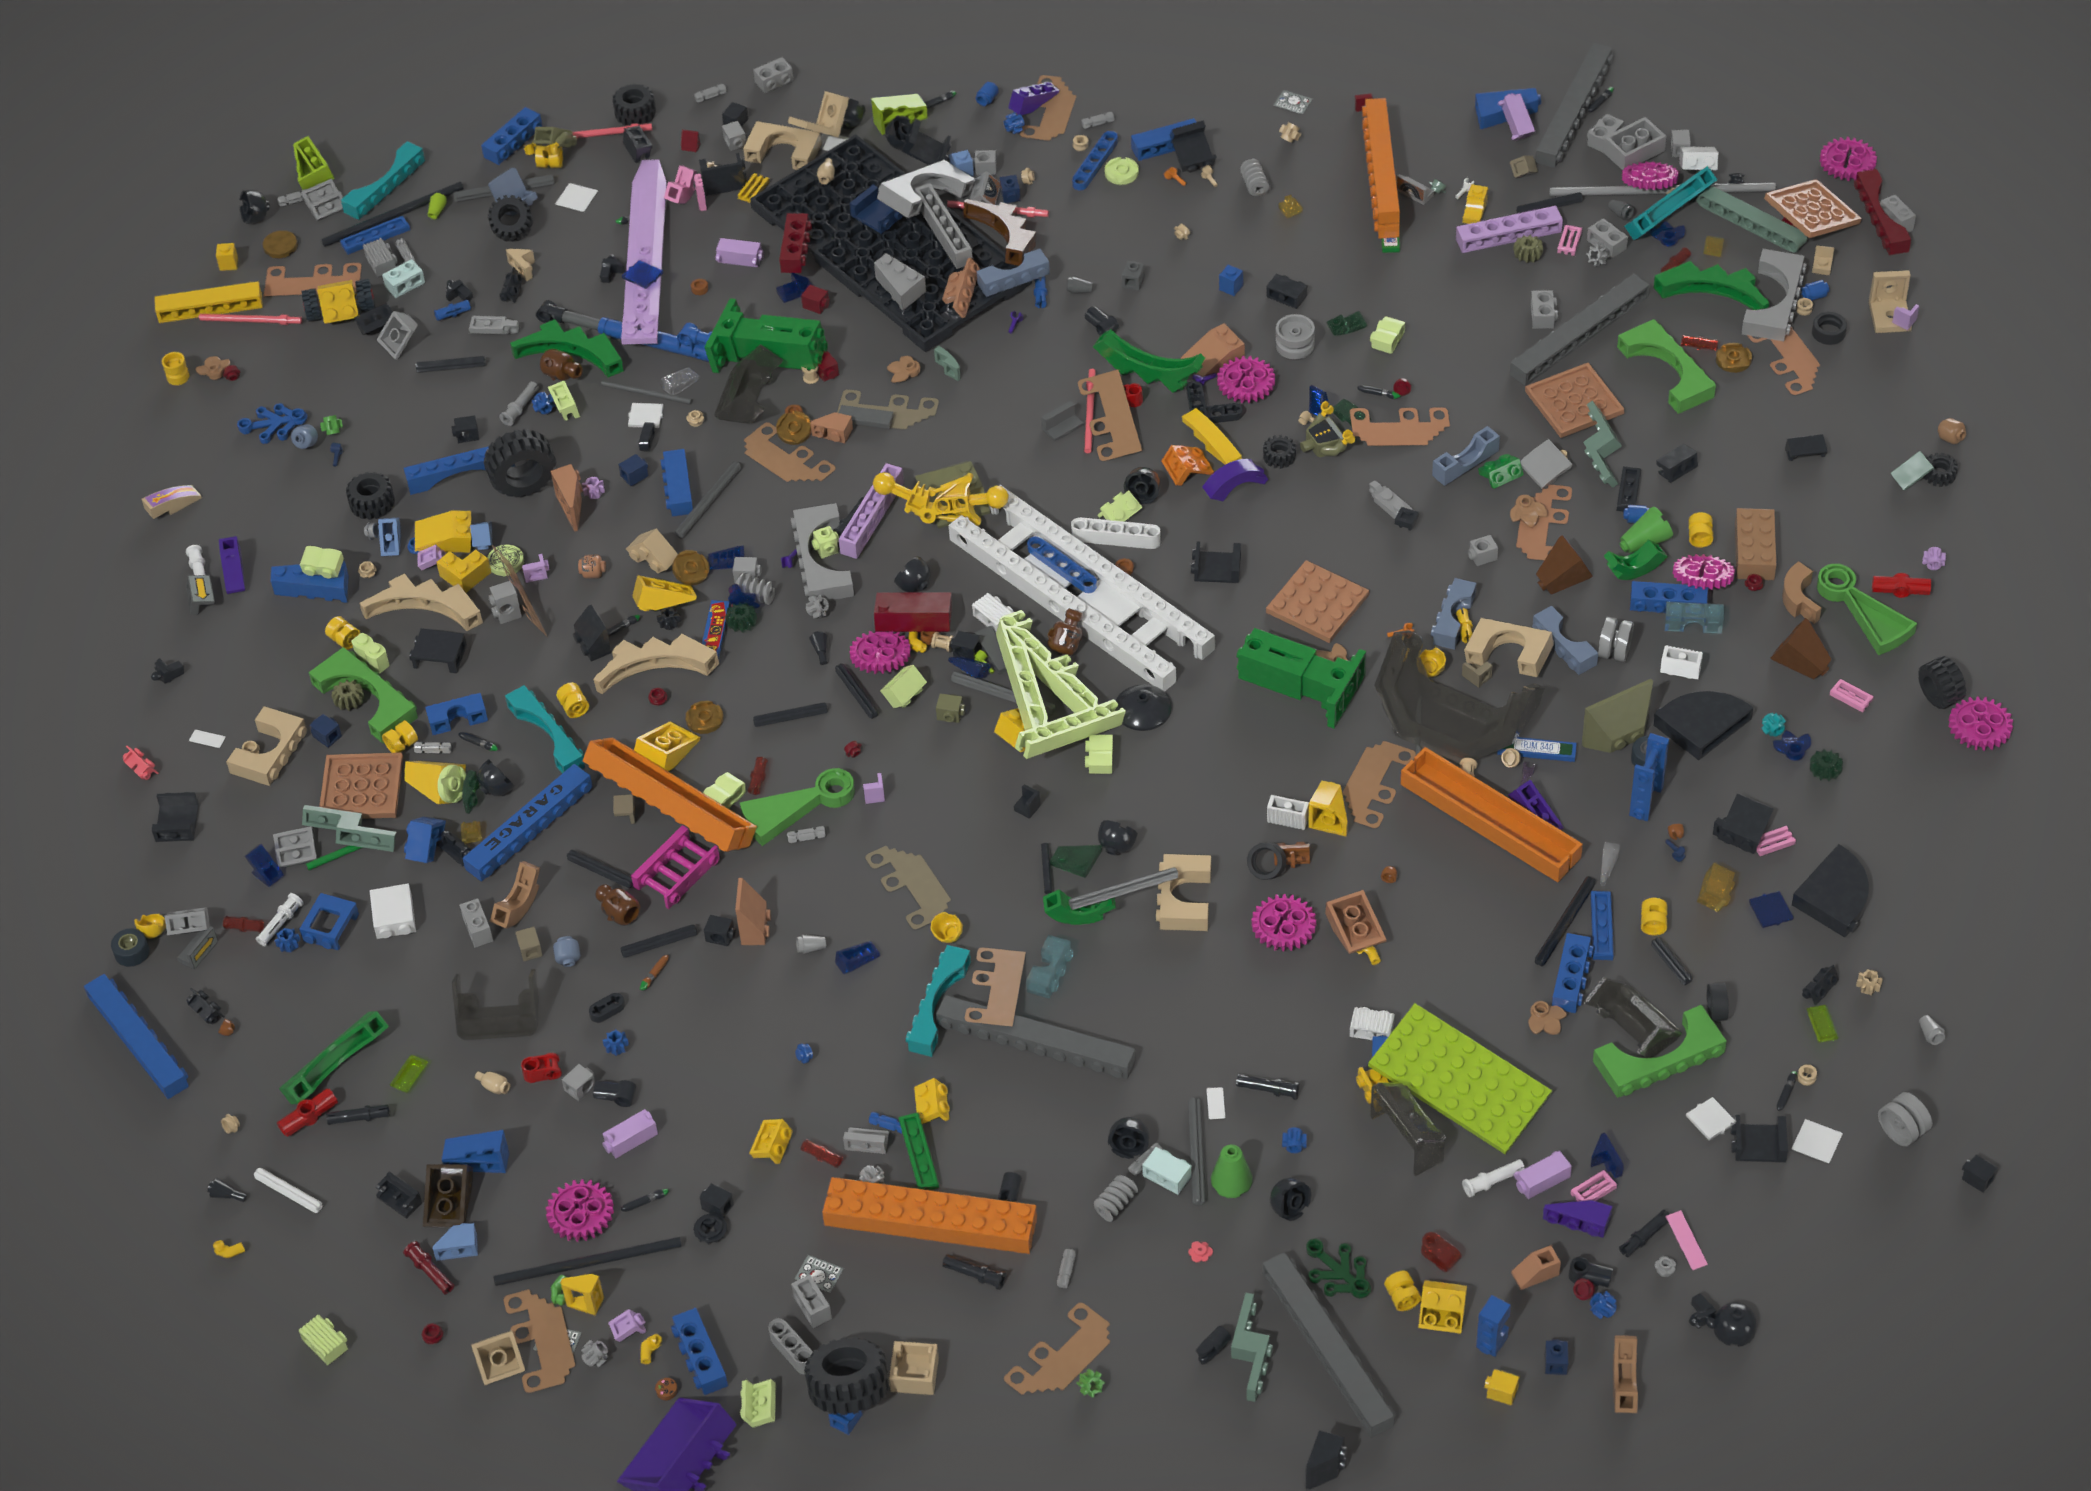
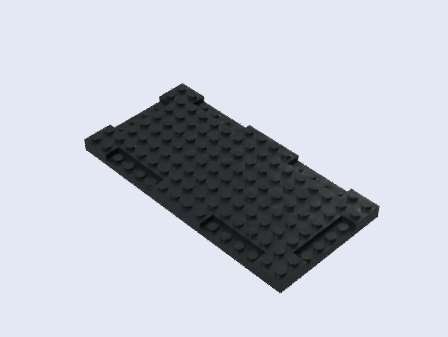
[750,134,1032,352]

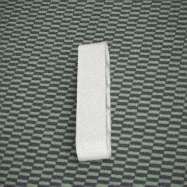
[1071,518,1161,549]

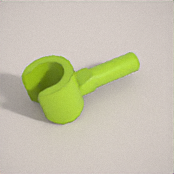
[974,650,994,674]

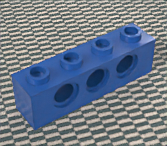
[481,107,543,165]
[1630,581,1708,615]
[1552,933,1594,1013]
[671,1308,728,1396]

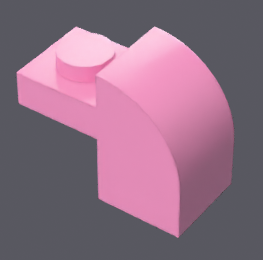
[664,166,697,204]

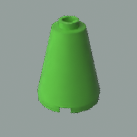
[1619,506,1673,553]
[1211,1145,1253,1198]

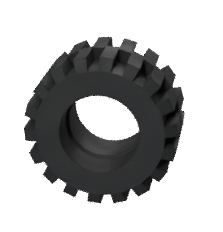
[612,83,656,126]
[488,195,533,242]
[346,472,395,520]
[1918,656,1967,709]

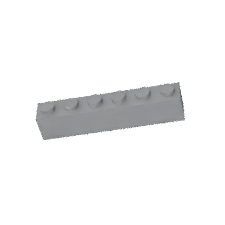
[915,183,972,269]

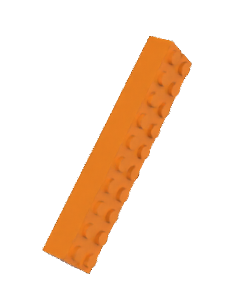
[1362,98,1400,239]
[583,737,757,852]
[1401,747,1583,883]
[822,1177,1037,1254]

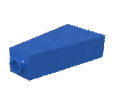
[1475,88,1541,129]

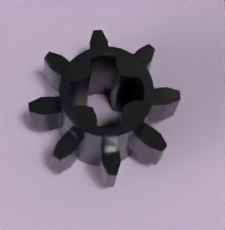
[657,607,681,630]

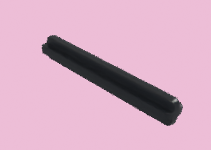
[1516,192,1583,214]
[416,356,486,373]
[835,663,878,719]
[753,702,828,727]
[567,850,633,888]
[621,924,697,958]

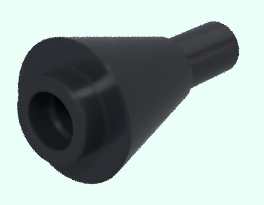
[809,631,828,665]
[207,1178,247,1202]

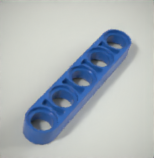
[1072,131,1118,190]
[1027,537,1097,593]

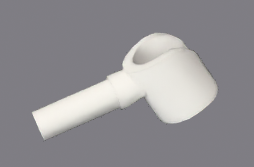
[1455,178,1474,199]

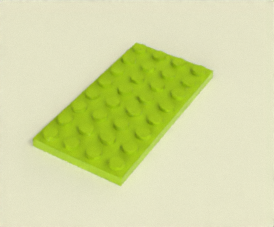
[1368,1003,1552,1155]

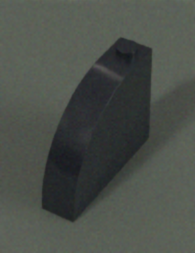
[1653,691,1753,761]
[1792,844,1869,938]

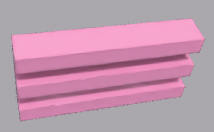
[694,174,707,211]
[1557,225,1582,256]
[1830,679,1874,713]
[1756,826,1796,856]
[1571,1170,1617,1202]

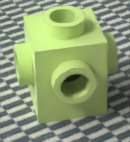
[812,526,839,559]

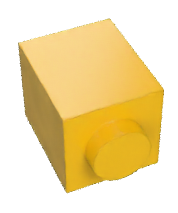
[216,243,238,271]
[1484,1369,1519,1406]

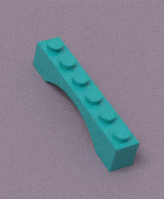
[341,141,425,220]
[1624,166,1717,240]
[505,685,585,774]
[906,945,971,1057]

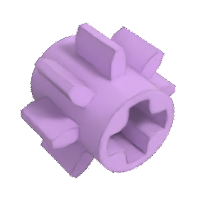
[582,477,605,499]
[1923,547,1946,570]

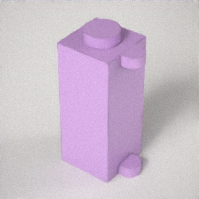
[1498,93,1535,141]
[716,238,764,267]
[602,1109,658,1158]
[1514,1151,1571,1199]

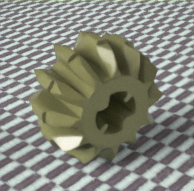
[1513,234,1543,263]
[331,680,364,711]

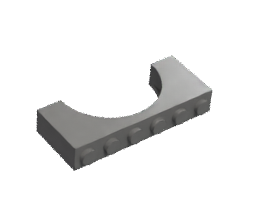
[877,160,975,218]
[1742,249,1807,341]
[791,503,854,601]

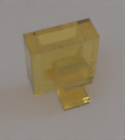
[1279,195,1302,218]
[1703,236,1724,257]
[461,820,482,844]

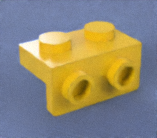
[914,1078,950,1124]

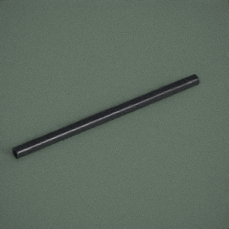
[321,181,464,247]
[493,1237,682,1286]

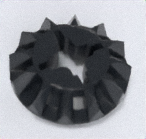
[694,1214,727,1245]

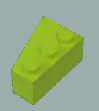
[871,94,927,135]
[293,136,334,190]

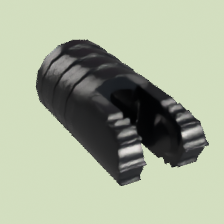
[997,1172,1022,1202]
[1196,1326,1232,1364]

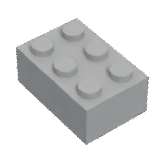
[1603,117,1666,170]

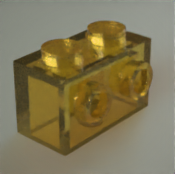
[1697,863,1735,912]

